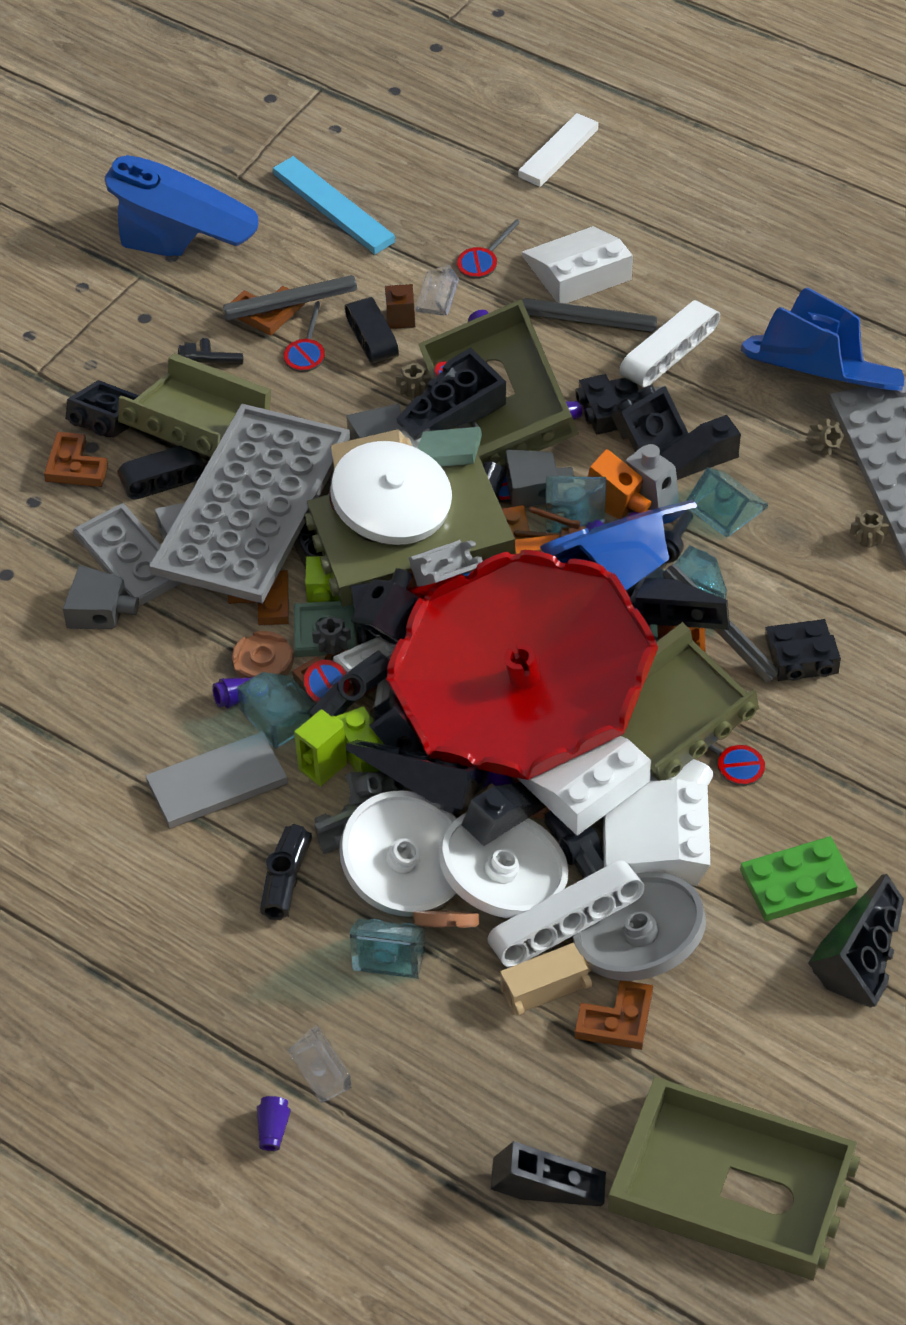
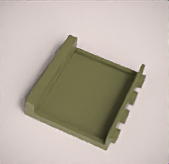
[118,353,271,457]
[621,622,759,781]

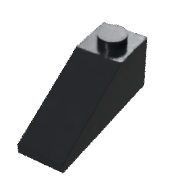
[660,415,741,480]
[635,578,730,630]
[461,782,547,846]
[490,1141,606,1206]

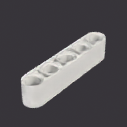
[619,300,720,387]
[488,861,644,967]

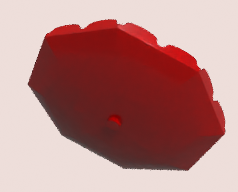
[386,549,658,780]

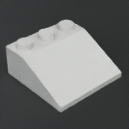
[522,226,633,303]
[517,736,651,835]
[603,779,710,886]

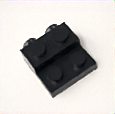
[575,374,639,435]
[65,380,139,438]
[610,384,688,454]
[765,619,841,682]

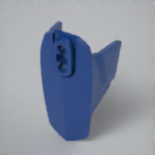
[104,155,259,256]
[741,287,904,391]
[540,500,697,590]

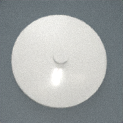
[330,441,452,545]
[340,791,457,917]
[439,813,568,918]

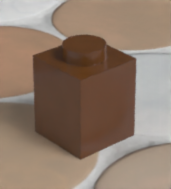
[385,284,415,329]

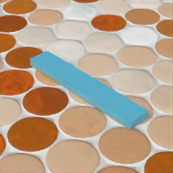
[273,156,395,255]

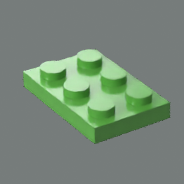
[740,836,858,922]

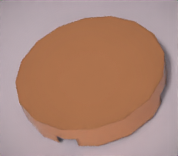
[232,631,294,685]
[413,911,479,928]

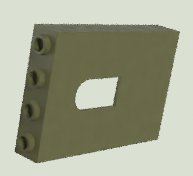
[418,299,579,467]
[304,454,516,607]
[608,1076,860,1281]

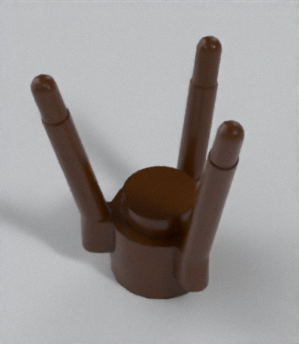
[514,507,586,552]

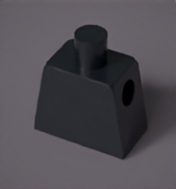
[351,568,420,645]
[369,694,425,754]

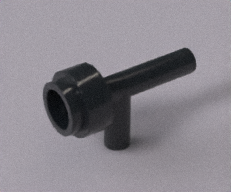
[178,338,243,364]
[664,510,693,563]

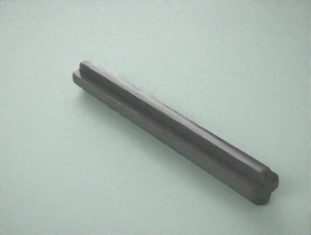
[223,275,357,321]
[523,298,657,332]
[662,564,779,683]

